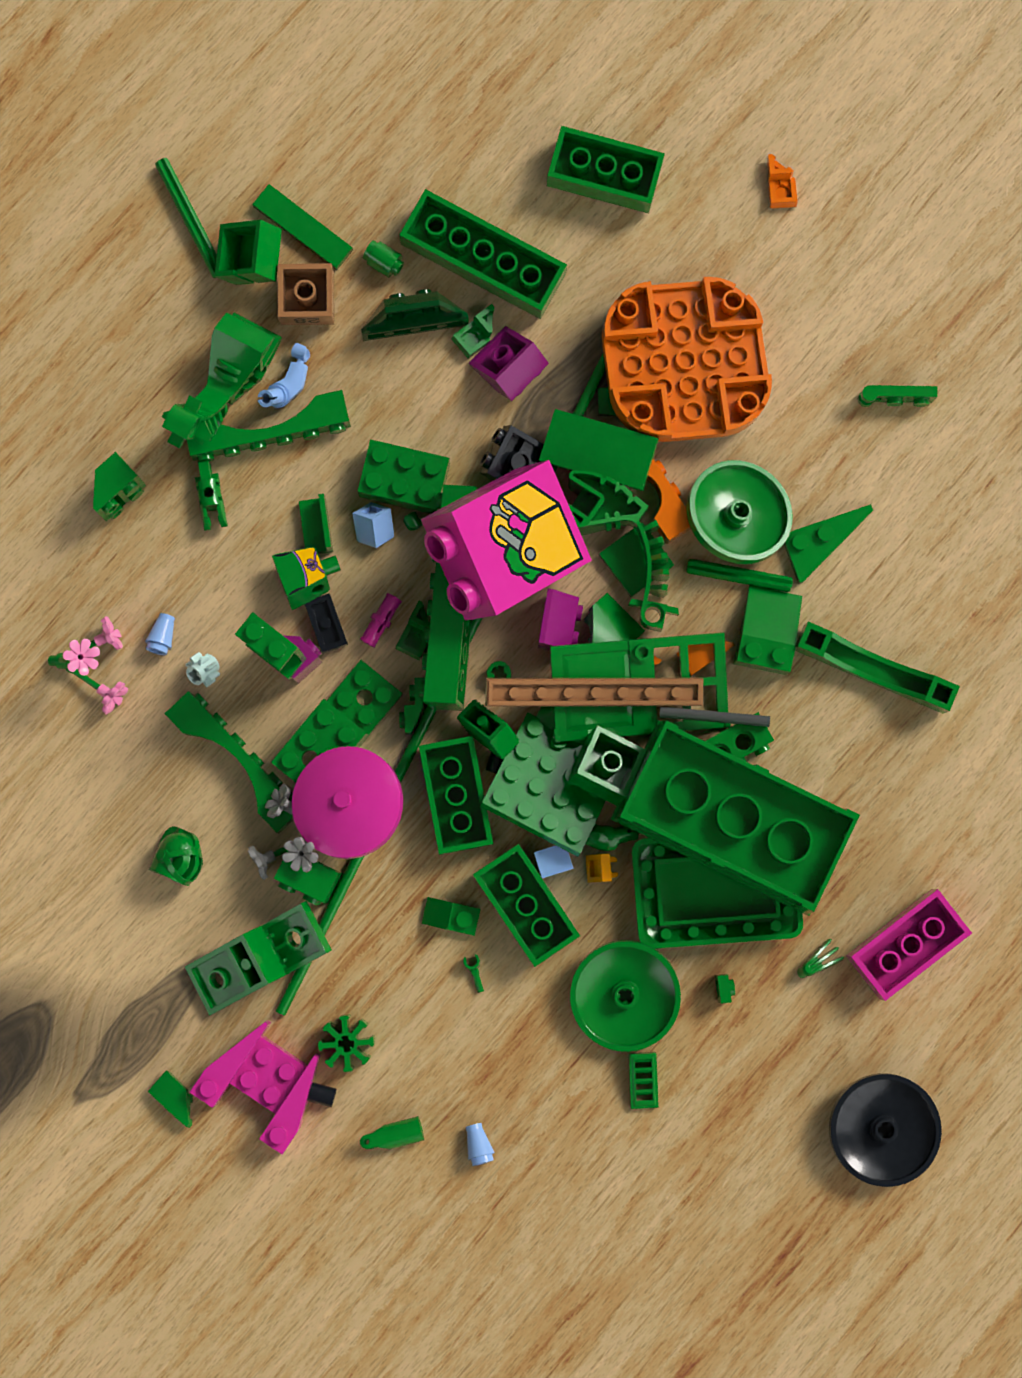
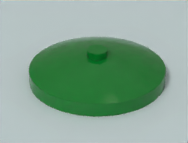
[686,460,793,564]
[570,940,681,1052]

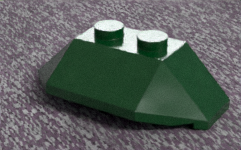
[361,289,469,341]

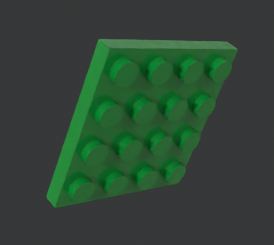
[480,712,606,857]

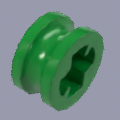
[487,661,511,678]

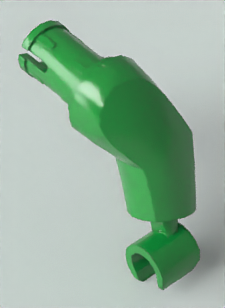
[585,823,639,851]

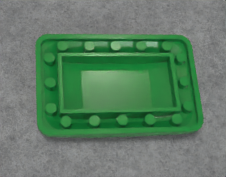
[632,838,803,949]

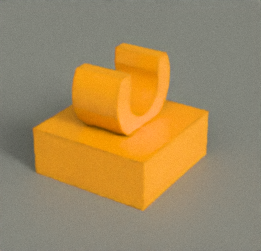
[586,854,618,883]

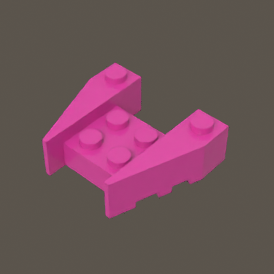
[190,1020,320,1154]

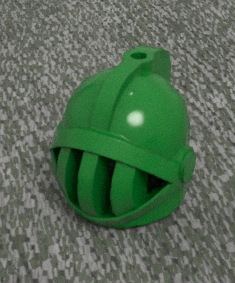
[149,826,203,886]

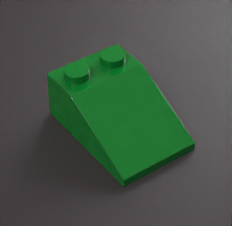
[733,585,802,675]

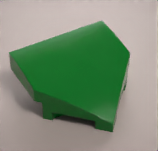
[584,593,645,643]

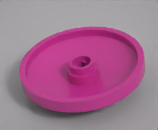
[292,746,403,859]

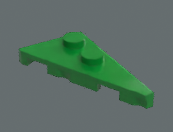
[784,504,873,584]

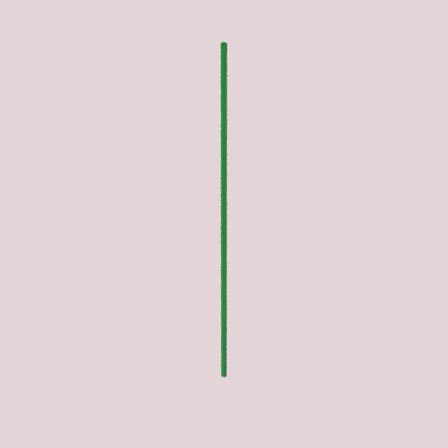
[276,353,606,1016]

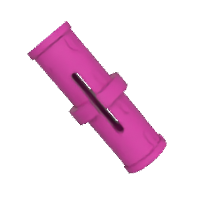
[360,593,402,648]

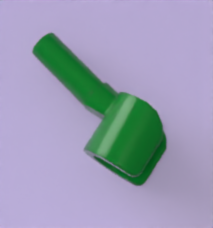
[403,512,423,531]
[463,954,484,993]

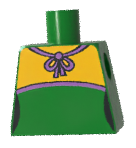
[272,547,341,610]

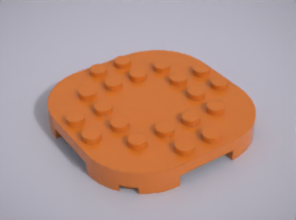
[602,277,772,442]

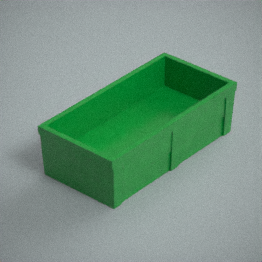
[610,720,860,916]

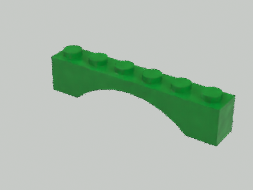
[187,390,351,462]
[795,621,960,714]
[164,691,294,834]

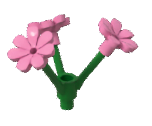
[48,616,128,715]

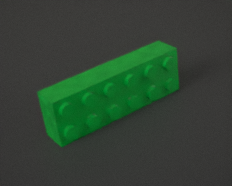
[399,189,567,319]

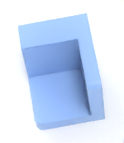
[353,502,394,548]
[534,845,574,878]

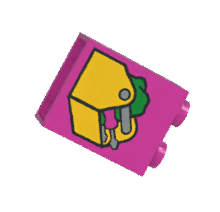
[421,460,592,621]

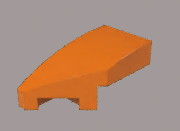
[767,154,798,208]
[676,641,735,676]

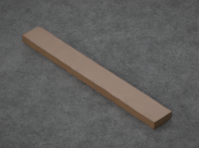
[485,678,703,706]

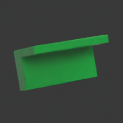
[299,493,333,554]

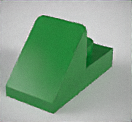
[421,897,481,936]

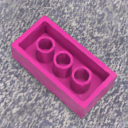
[846,889,972,1001]

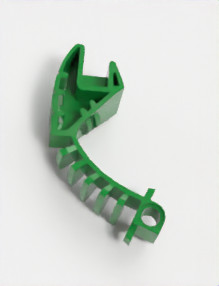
[162,312,282,448]
[568,470,679,632]

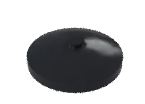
[829,1073,942,1187]

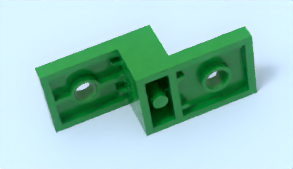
[271,660,403,783]
[185,901,332,1016]

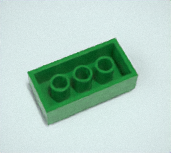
[547,125,665,214]
[419,736,493,855]
[473,844,580,967]

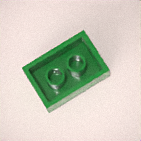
[358,439,450,514]

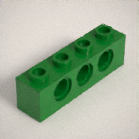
[705,712,774,762]

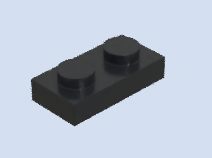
[305,593,348,654]

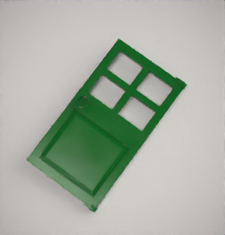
[550,632,731,743]

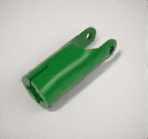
[360,1116,425,1150]

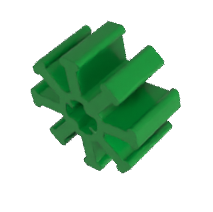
[318,1014,375,1072]

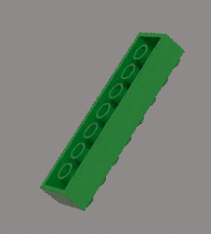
[419,484,477,711]

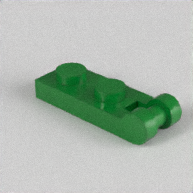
[858,385,938,407]

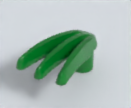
[797,939,844,979]

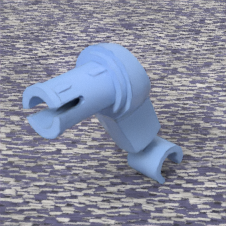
[258,343,310,408]

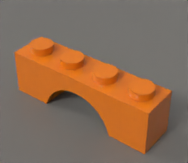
[646,459,691,544]

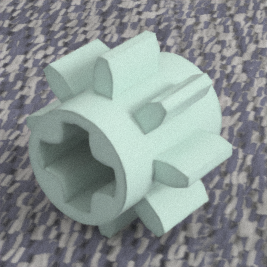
[186,652,220,687]

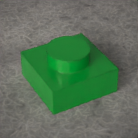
[715,974,735,1004]

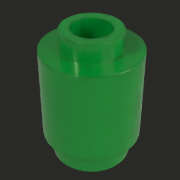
[362,240,404,278]

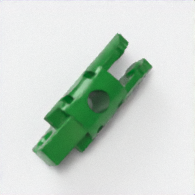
[195,460,228,531]

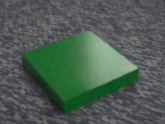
[599,522,674,597]

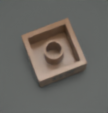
[278,263,334,325]

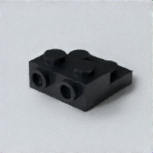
[479,425,544,481]

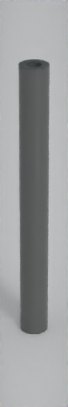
[660,707,770,727]

